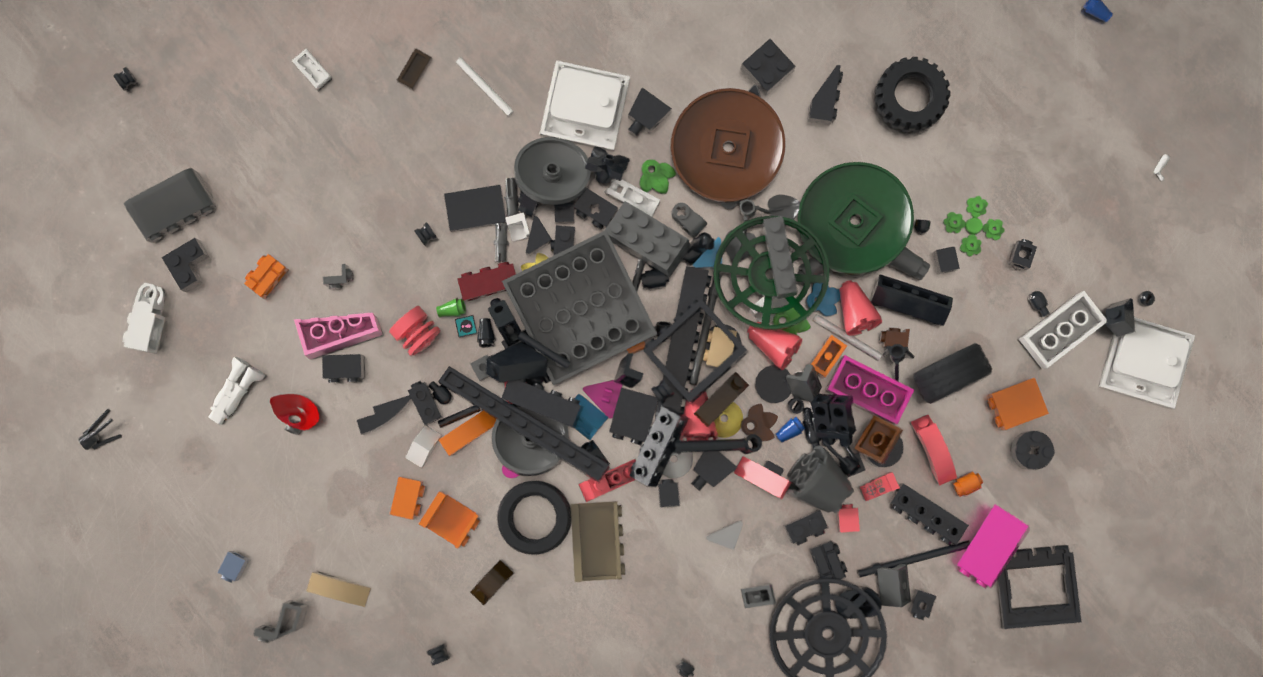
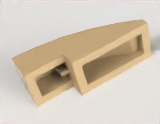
[306,572,371,607]

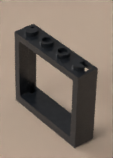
[643,299,749,404]

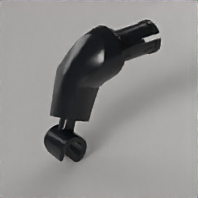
[681,236,715,264]

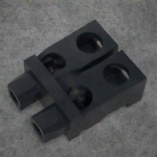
[811,394,856,447]

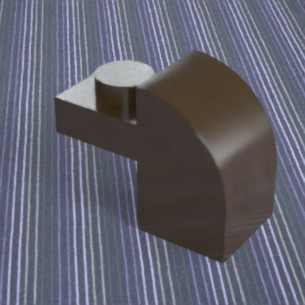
[470,560,514,605]

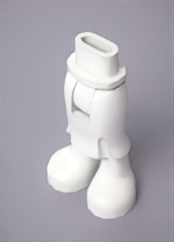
[209,356,265,425]

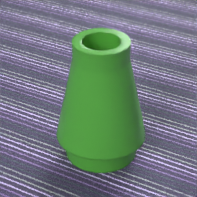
[436,298,466,318]

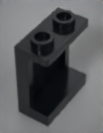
[609,387,658,445]

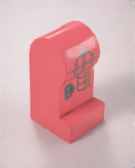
[859,472,900,501]

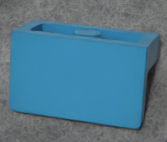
[574,394,608,440]

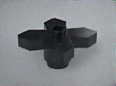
[585,146,630,184]

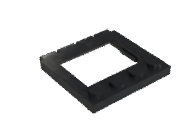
[997,545,1082,629]

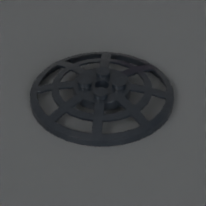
[769,578,887,677]

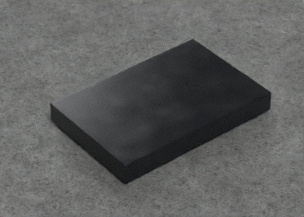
[444,185,506,232]

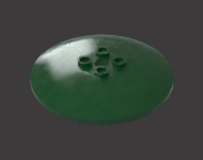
[798,162,914,275]

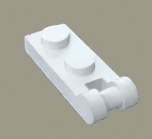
[604,179,660,217]

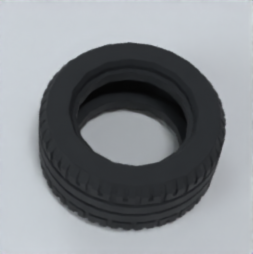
[914,343,992,404]
[497,481,572,555]

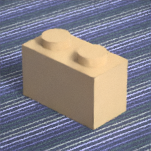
[703,327,737,368]

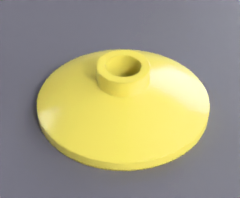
[714,402,743,438]

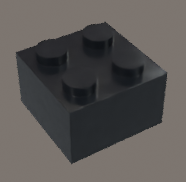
[741,39,796,96]

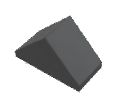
[741,583,776,608]

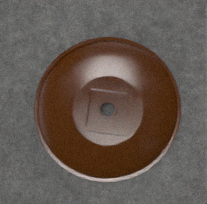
[671,88,786,202]

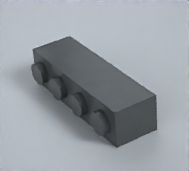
[763,216,798,299]

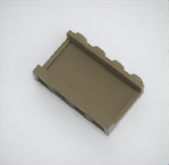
[571,501,625,582]

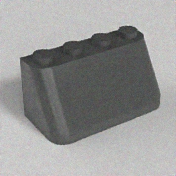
[123,168,216,242]

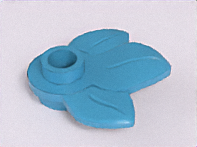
[807,283,841,316]

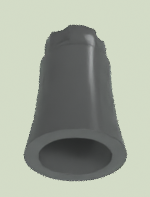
[889,247,930,280]

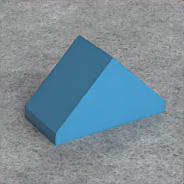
[692,237,722,269]

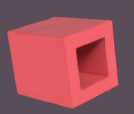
[837,504,860,533]

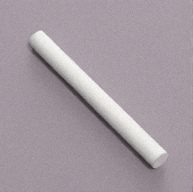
[456,57,513,116]
[813,314,882,360]

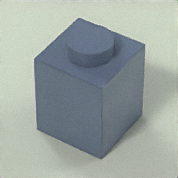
[217,551,249,583]

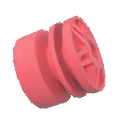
[389,305,441,357]

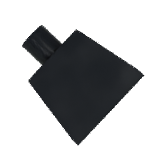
[628,87,672,137]
[488,298,522,346]
[691,451,737,491]

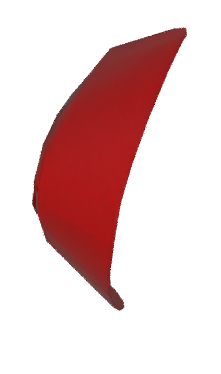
[270,394,320,430]

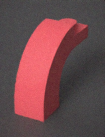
[911,415,957,486]

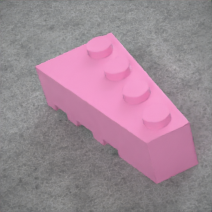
[294,313,382,360]

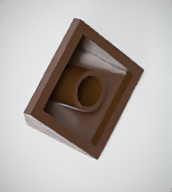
[854,415,903,464]

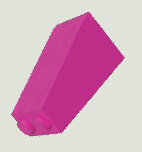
[957,504,1030,589]

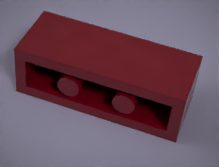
[457,262,516,302]

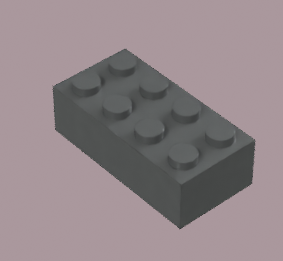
[604,201,691,277]

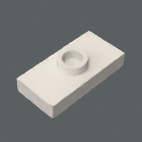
[292,49,332,90]

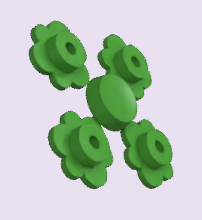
[943,196,1005,256]

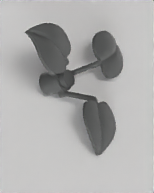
[719,195,800,261]

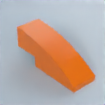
[439,411,496,456]

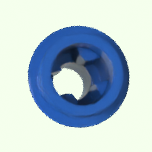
[1084,0,1113,22]
[776,416,805,443]

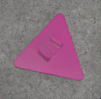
[583,380,622,419]

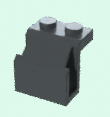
[253,600,309,643]

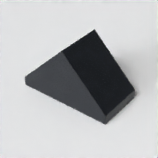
[525,216,552,256]

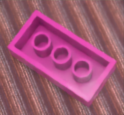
[825,355,914,425]

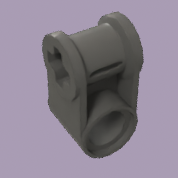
[671,203,707,238]

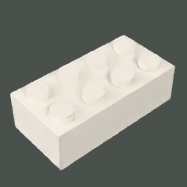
[1019,291,1107,369]

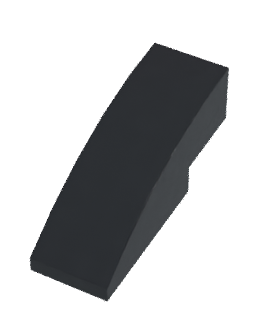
[357,395,412,435]

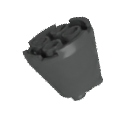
[786,446,854,513]

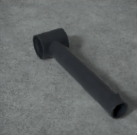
[672,434,762,455]

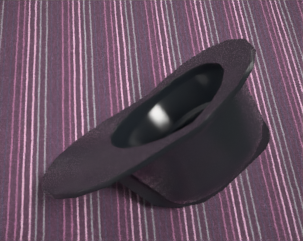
[836,587,882,619]

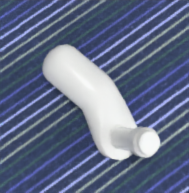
[1154,154,1170,181]

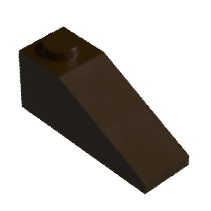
[694,372,749,427]

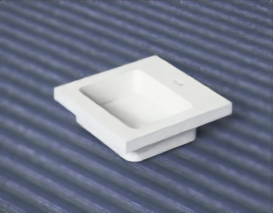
[540,61,630,151]
[1099,317,1195,409]

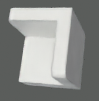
[505,213,530,242]

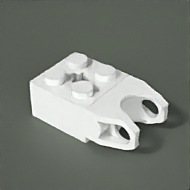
[123,283,165,354]

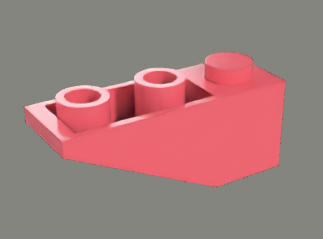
[578,459,636,502]

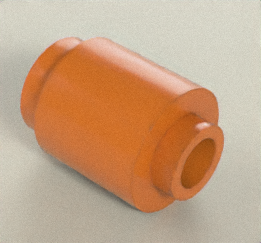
[953,471,983,497]

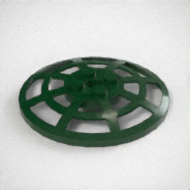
[714,216,829,330]

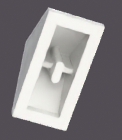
[405,425,442,468]

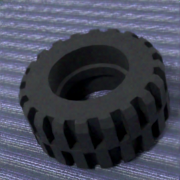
[875,57,951,133]

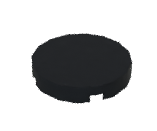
[755,365,791,403]

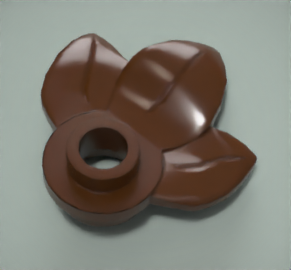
[741,404,778,441]

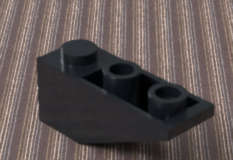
[808,65,843,125]

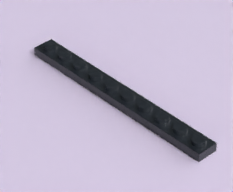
[438,366,610,483]

